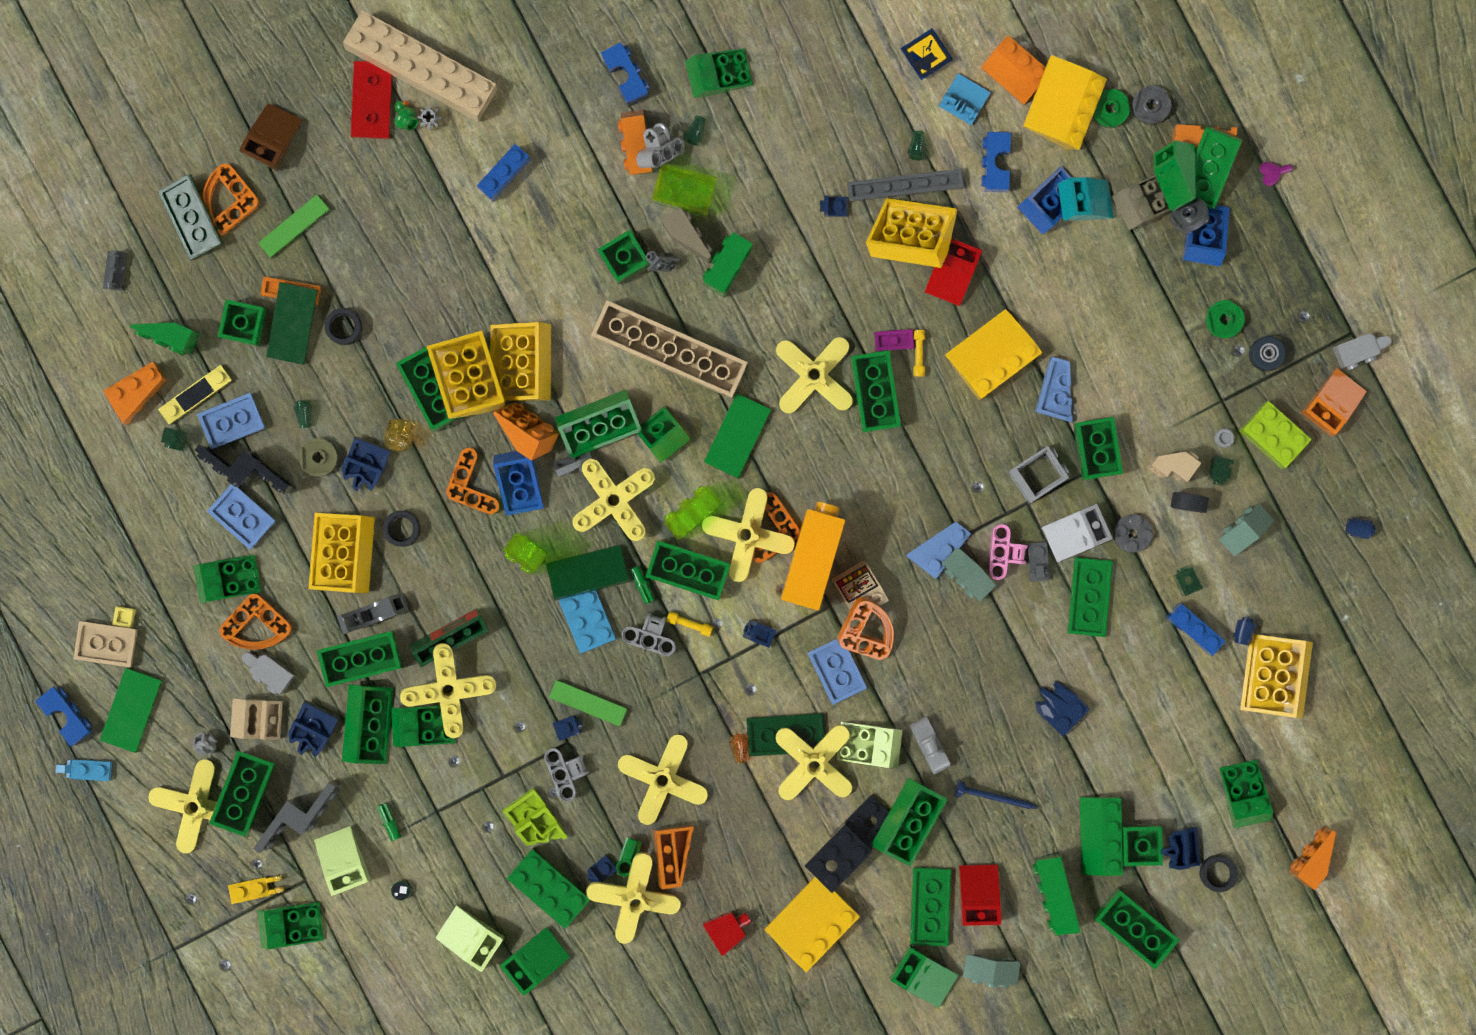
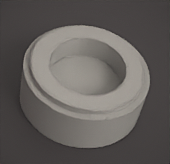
[1214,429,1234,448]

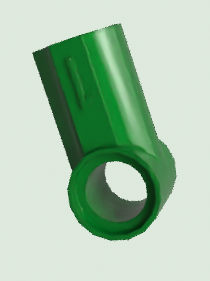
[616,837,642,877]

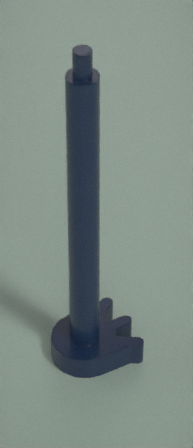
[953,780,1037,809]

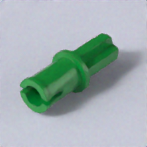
[629,566,654,604]
[377,803,402,841]

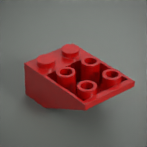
[924,238,982,306]
[959,864,1001,926]

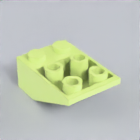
[836,722,903,768]
[314,826,371,896]
[436,905,505,972]

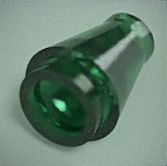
[684,116,706,146]
[907,131,926,161]
[293,400,312,428]

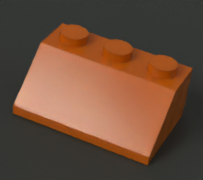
[981,35,1046,105]

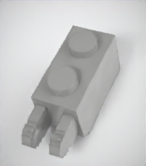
[1333,333,1391,370]
[242,652,296,695]

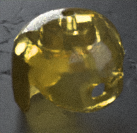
[384,419,413,452]

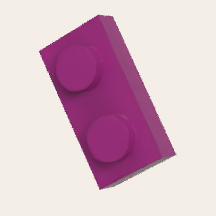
[874,329,914,352]

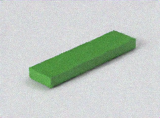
[258,194,330,258]
[549,680,627,726]

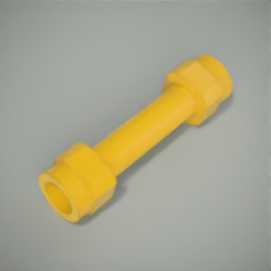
[913,330,925,377]
[666,611,713,637]

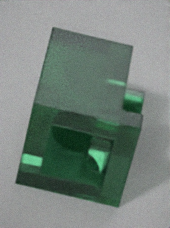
[161,427,188,451]
[1208,457,1234,486]
[1173,566,1203,596]

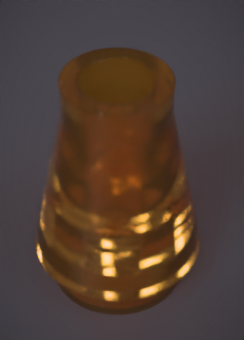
[729,734,748,763]

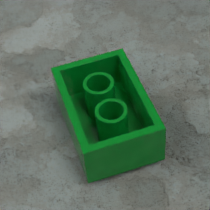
[702,232,753,298]
[1073,417,1123,481]

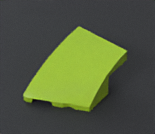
[503,787,568,846]

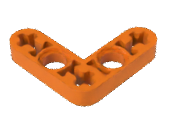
[446,448,500,515]
[753,492,799,563]

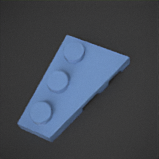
[1035,357,1073,423]
[905,522,971,579]

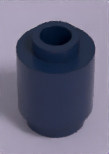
[1345,517,1375,539]
[1233,617,1257,646]

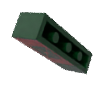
[410,608,489,668]

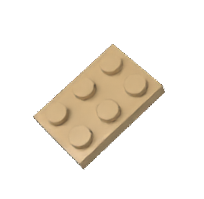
[73,621,138,667]

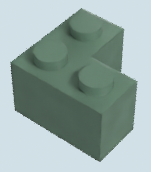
[1219,504,1275,556]
[942,547,996,602]
[963,954,1020,988]

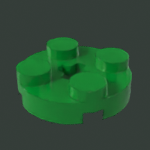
[1093,89,1130,128]
[1205,300,1245,339]

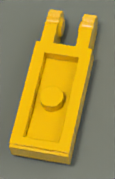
[228,875,284,904]

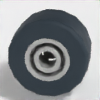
[1249,336,1286,372]

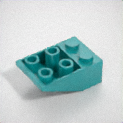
[1058,177,1114,221]

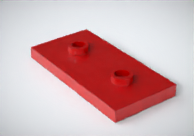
[350,61,392,139]

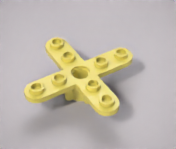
[776,337,852,414]
[572,459,655,541]
[702,488,795,582]
[400,643,496,738]
[776,725,852,800]
[618,735,708,825]
[148,759,217,853]
[586,852,681,944]

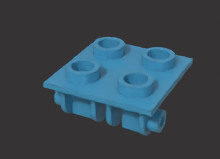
[939,74,991,125]

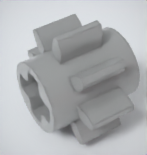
[417,106,442,131]
[192,732,217,756]

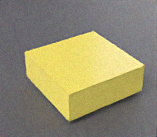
[112,606,136,628]

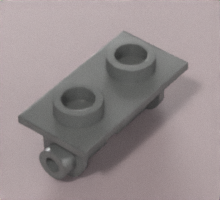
[103,250,127,291]
[646,251,681,272]

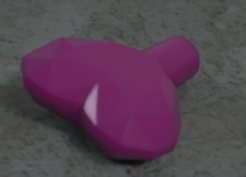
[1259,161,1292,186]

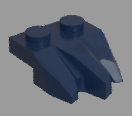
[342,436,391,491]
[1035,681,1090,737]
[288,700,340,757]
[1161,827,1200,870]

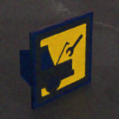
[900,28,953,80]

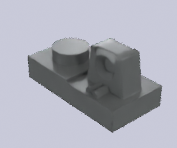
[553,452,592,477]
[1027,542,1049,582]

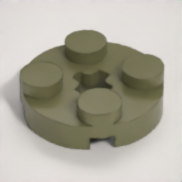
[299,438,338,477]

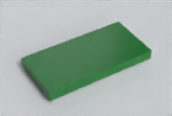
[1195,126,1243,210]
[704,393,771,479]
[1067,557,1113,637]
[99,668,163,753]
[910,867,952,946]

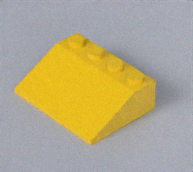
[1023,55,1107,150]
[866,198,957,268]
[945,309,1042,400]
[490,322,551,401]
[426,331,505,419]
[308,513,375,594]
[1240,634,1313,719]
[764,877,860,973]

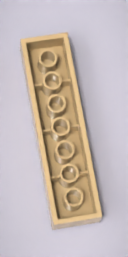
[343,10,497,122]
[591,301,748,399]

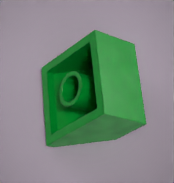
[637,407,690,463]

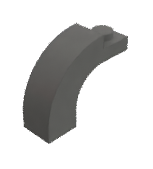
[337,593,408,635]

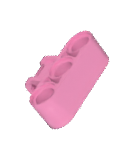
[988,524,1028,580]

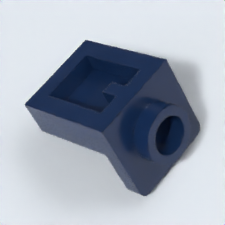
[820,195,847,217]
[743,620,776,648]
[553,715,583,741]
[587,855,617,883]

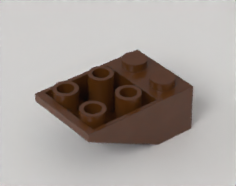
[239,103,303,171]

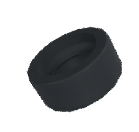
[325,308,362,345]
[1171,492,1209,513]
[383,511,421,547]
[1199,855,1238,893]

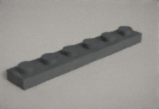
[847,169,964,202]

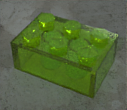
[651,164,717,217]
[663,485,722,541]
[502,532,551,575]

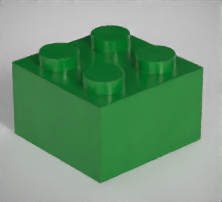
[597,230,650,285]
[217,299,267,347]
[1122,825,1163,866]

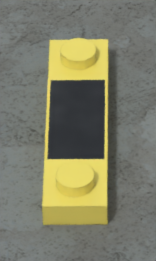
[158,365,233,425]

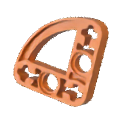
[202,164,259,235]
[219,594,292,650]
[837,597,894,660]

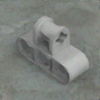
[636,123,685,168]
[622,612,676,656]
[909,716,951,775]
[544,747,590,802]

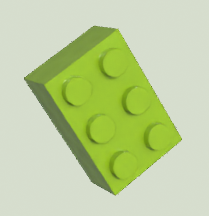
[1239,401,1312,469]

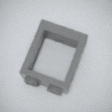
[1008,446,1069,504]

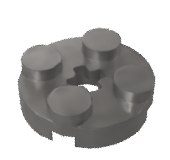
[1132,85,1171,125]
[1169,197,1209,234]
[1113,515,1153,552]

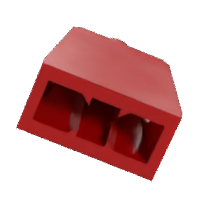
[703,911,751,956]

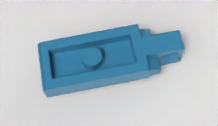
[56,759,112,781]

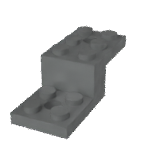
[253,780,341,853]

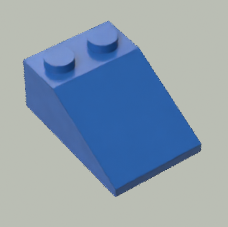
[1017,166,1072,235]
[1183,205,1230,266]
[493,451,544,516]

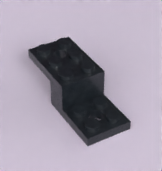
[194,444,295,494]
[804,795,889,893]

